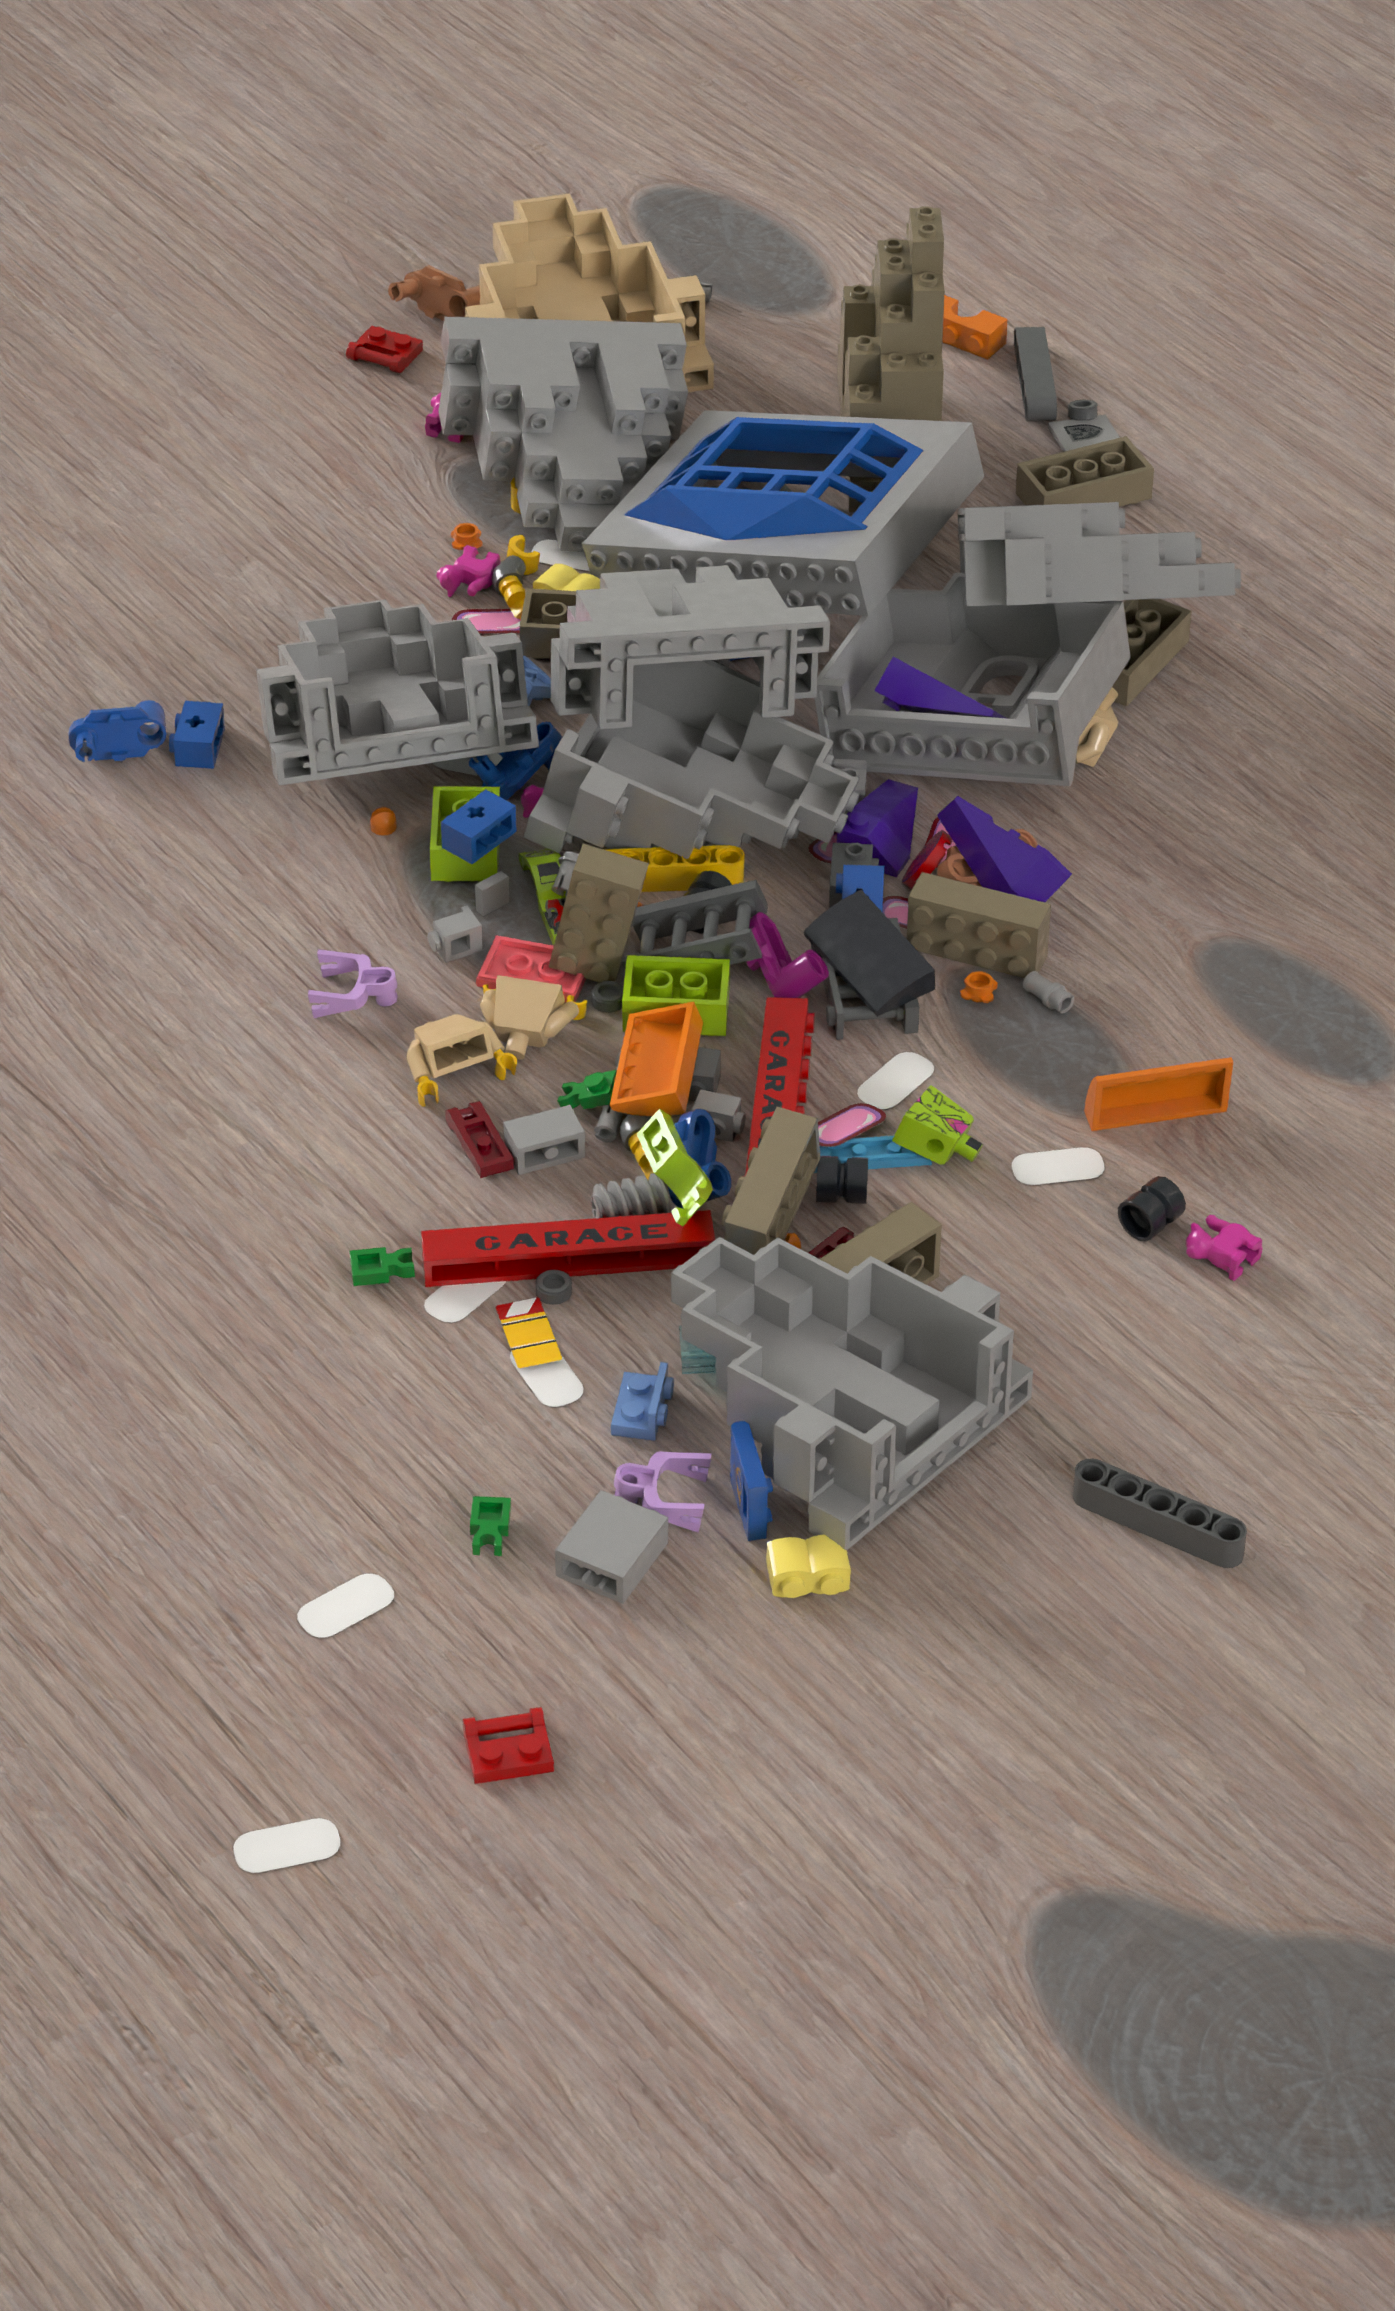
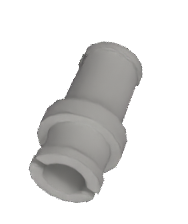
[1023,971,1074,1013]

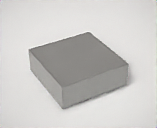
[475,871,509,916]

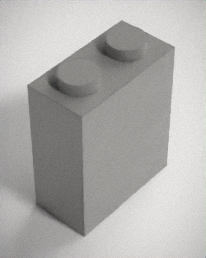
[555,1490,668,1604]

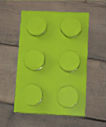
[430,786,500,882]
[622,955,730,1036]

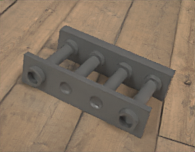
[622,880,768,969]
[811,918,920,1040]

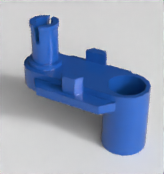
[68,700,166,762]
[468,721,562,800]
[668,1108,732,1209]

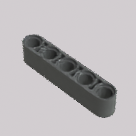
[1014,327,1057,421]
[1073,1458,1247,1568]

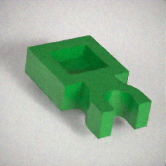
[557,1070,617,1109]
[349,1247,415,1286]
[470,1496,511,1556]

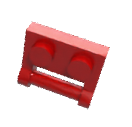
[346,326,423,373]
[462,1707,554,1784]

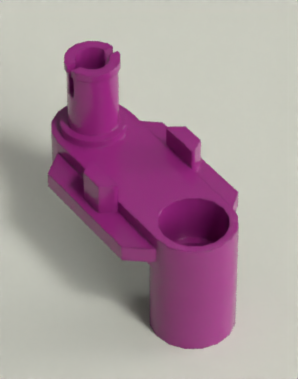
[746,912,829,998]

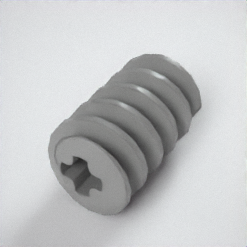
[591,1173,669,1218]

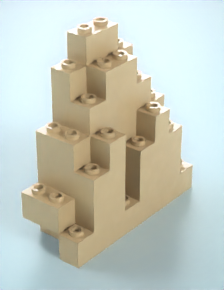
[465,194,714,392]

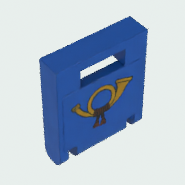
[730,1421,773,1541]

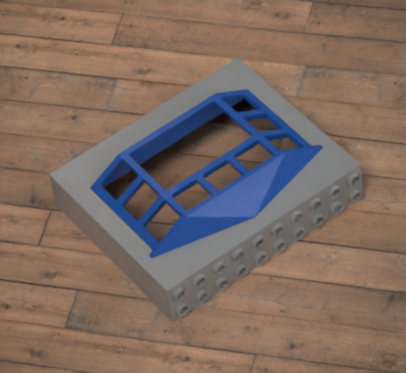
[582,410,984,616]

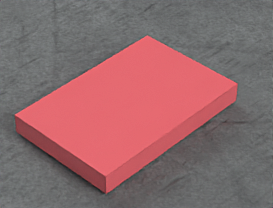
[476,935,586,1002]

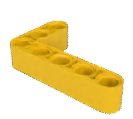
[603,845,745,892]

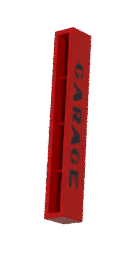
[745,997,815,1176]
[421,1210,715,1287]

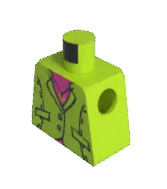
[892,1085,983,1165]

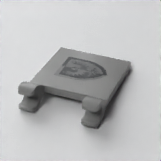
[1048,415,1120,452]

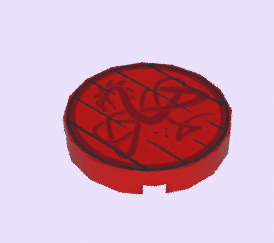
[902,830,952,890]

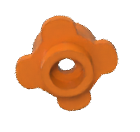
[451,523,482,550]
[960,971,998,1003]

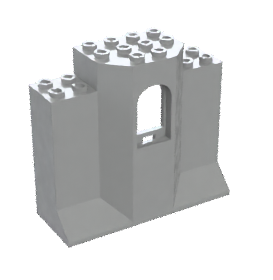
[814,573,1130,786]

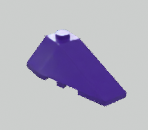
[874,656,1008,719]
[836,779,918,877]
[937,796,1072,902]

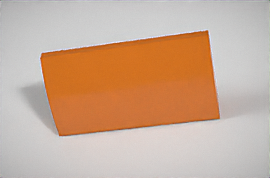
[610,1002,703,1116]
[1084,1057,1233,1131]

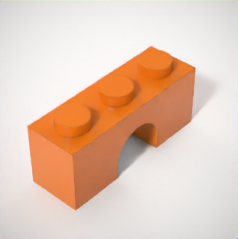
[942,295,1008,360]

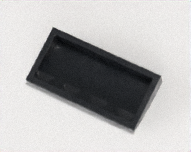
[804,890,935,1017]

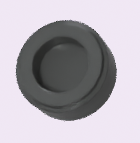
[1068,399,1098,420]
[591,981,624,1013]
[535,1270,572,1305]

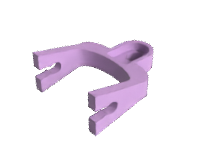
[308,949,398,1018]
[614,1451,712,1533]

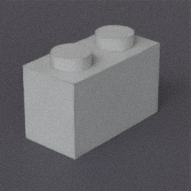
[503,1105,585,1175]

